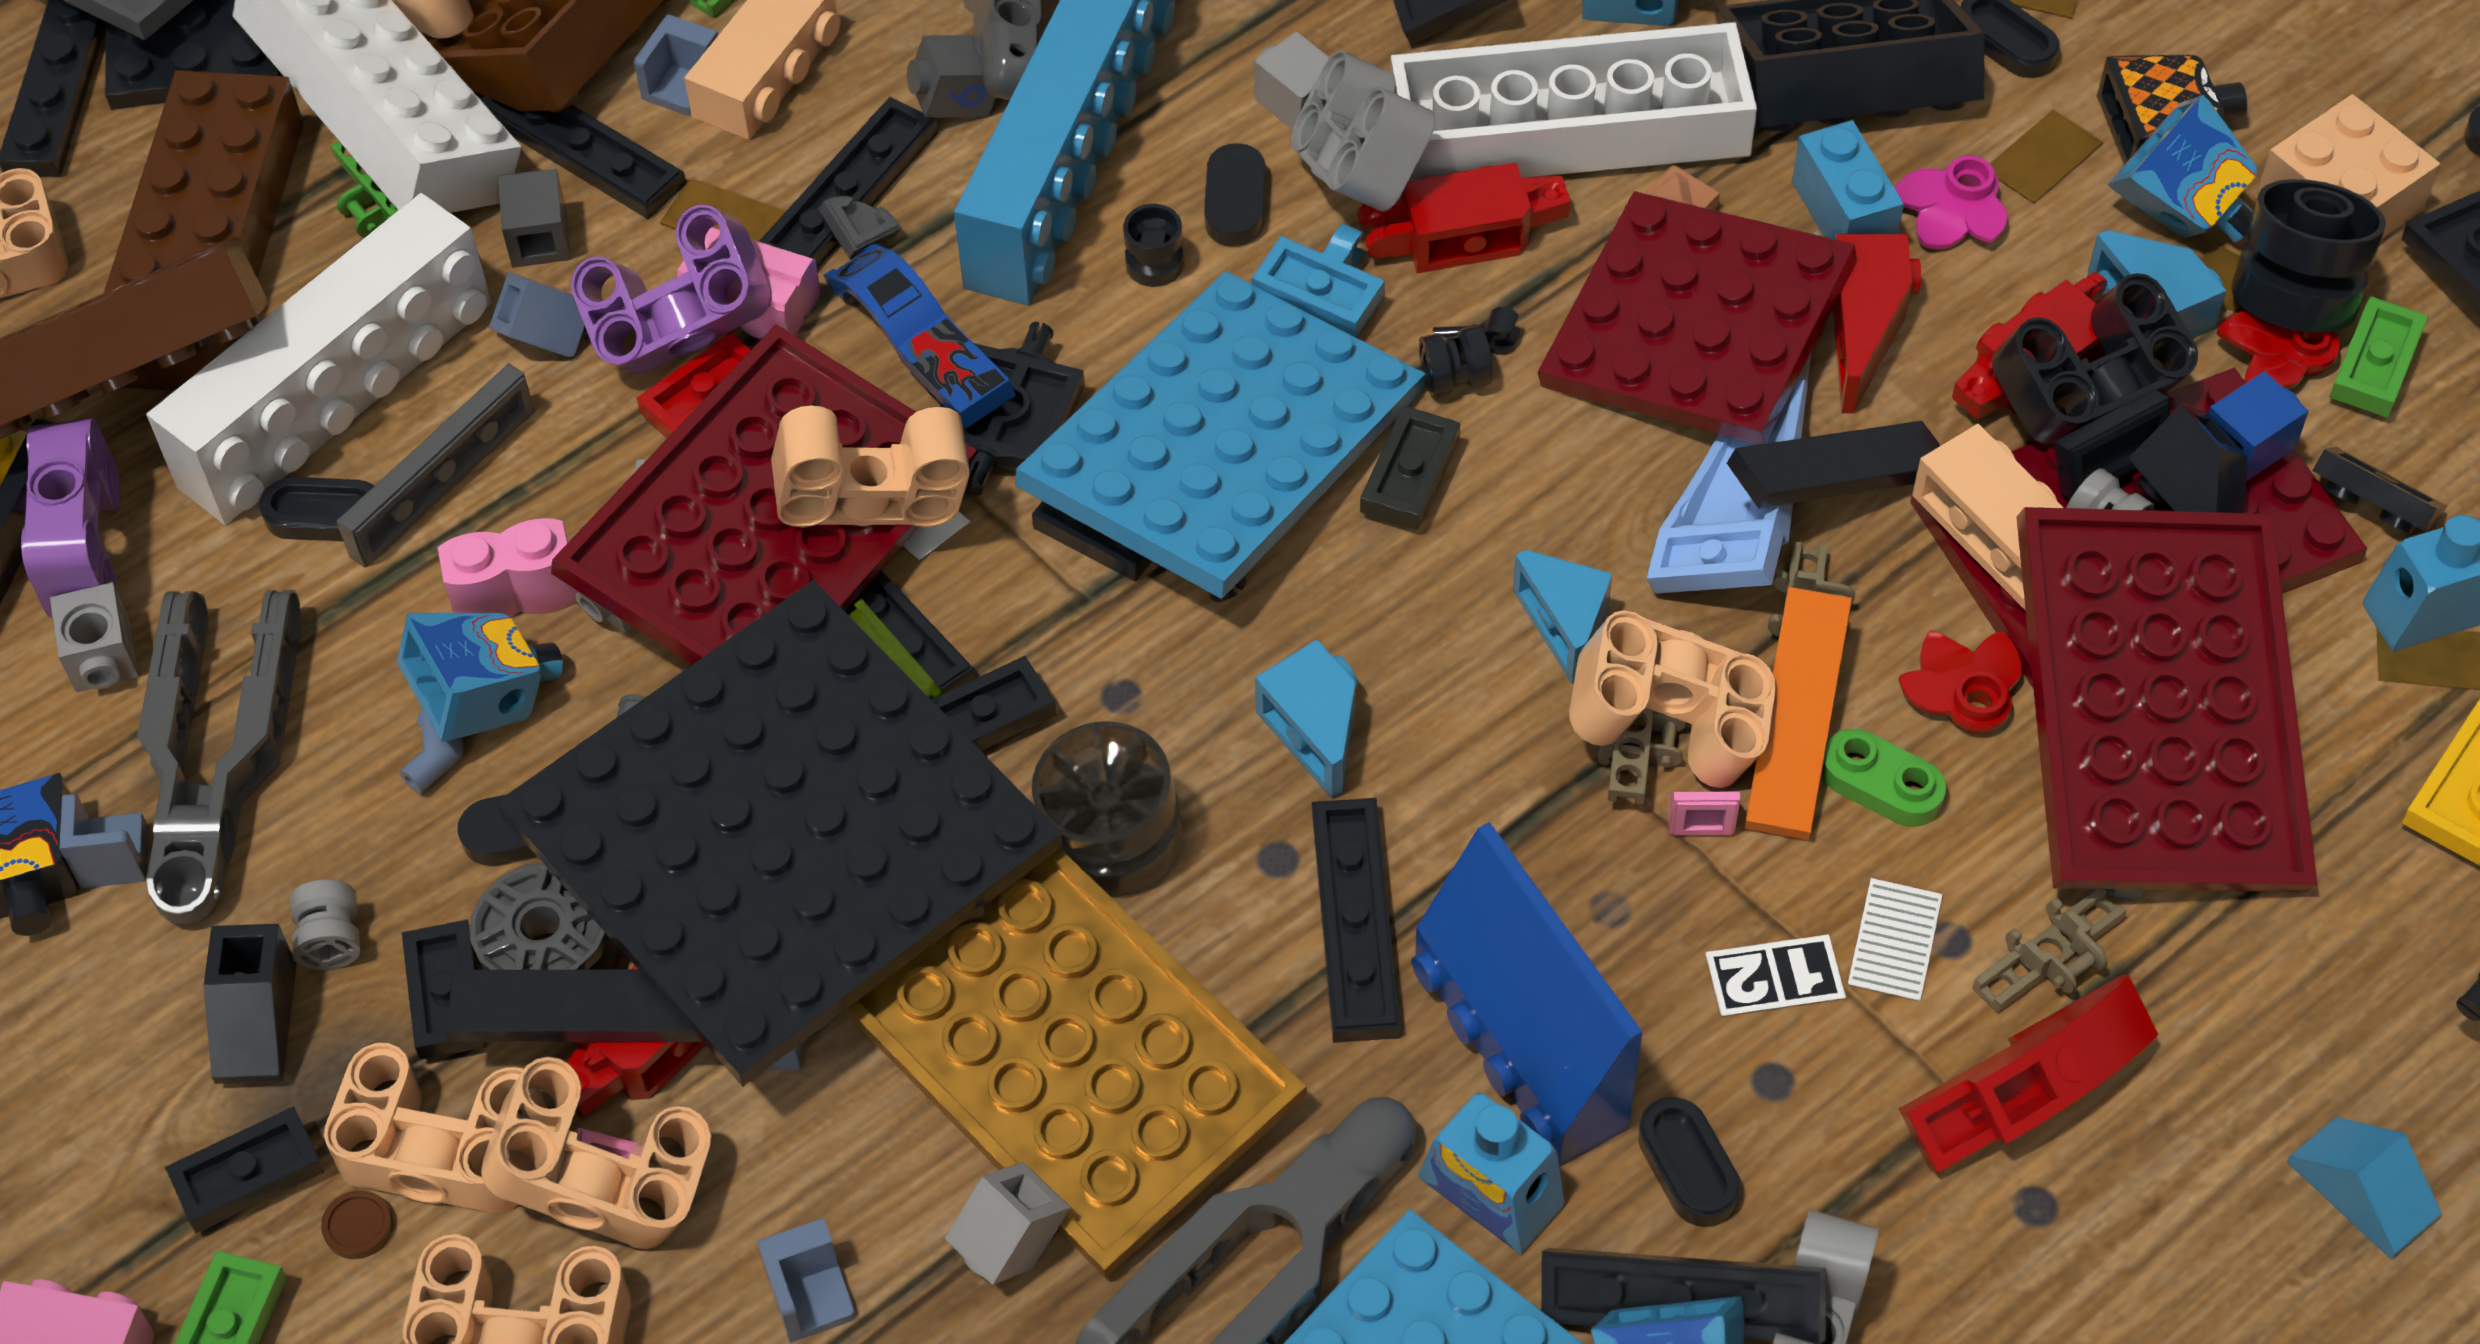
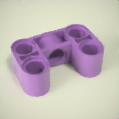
[571,204,771,373]
[21,419,121,617]

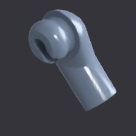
[399,709,464,794]

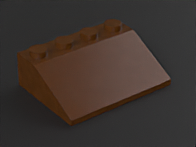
[429,0,670,113]

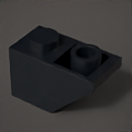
[2128,404,2247,513]
[203,924,297,1084]

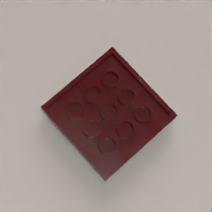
[1537,191,1857,445]

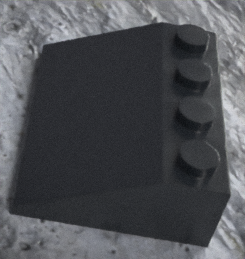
[1715,0,1985,131]

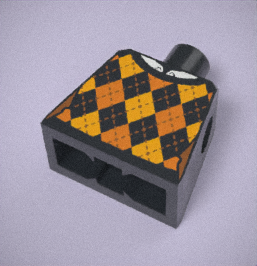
[2097,55,2247,165]

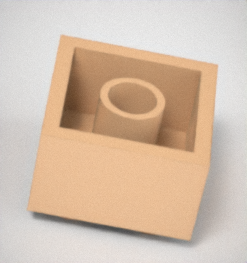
[2256,94,2441,240]

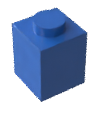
[2208,371,2309,481]

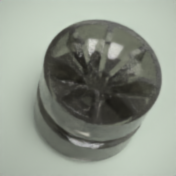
[1032,721,1184,897]

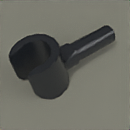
[1433,307,1521,355]

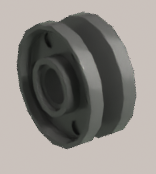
[470,863,619,970]

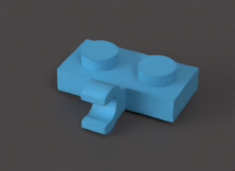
[1251,223,1385,337]

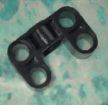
[1992,273,2198,445]

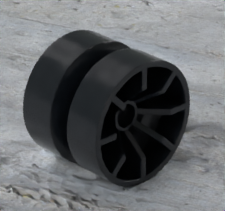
[2231,179,2386,333]

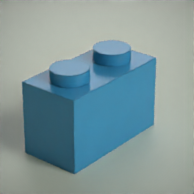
[1792,120,1904,239]

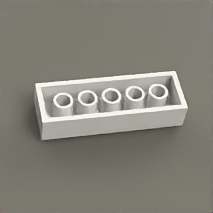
[232,0,522,213]
[1390,22,1757,181]
[146,193,492,526]

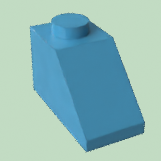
[2087,230,2226,338]
[1255,639,1358,799]

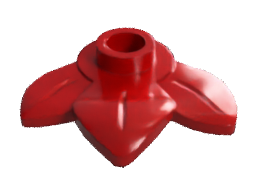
[2216,311,2340,389]
[1898,630,2022,732]

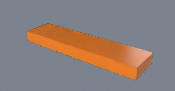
[1744,587,1852,841]

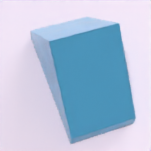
[1513,550,1612,684]
[2287,1117,2442,1260]

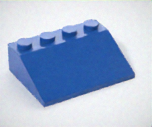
[1411,822,1643,1167]

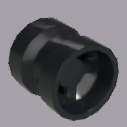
[1123,203,1184,287]
[1419,325,1493,396]

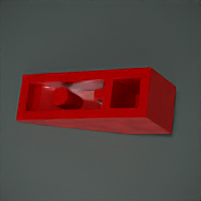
[1832,234,1921,413]

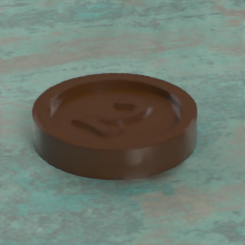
[321,1190,393,1259]

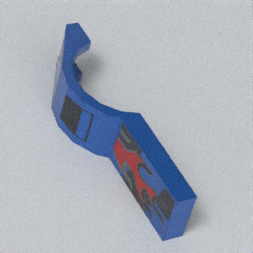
[824,244,1016,429]

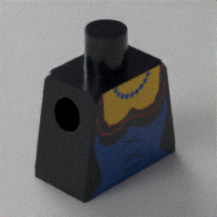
[0,773,80,936]

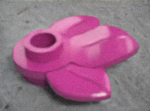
[1894,155,2007,249]

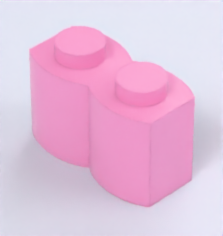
[438,518,578,617]

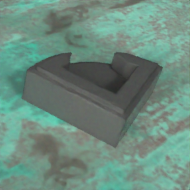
[818,196,902,258]

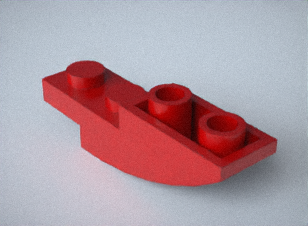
[1898,974,2159,1173]

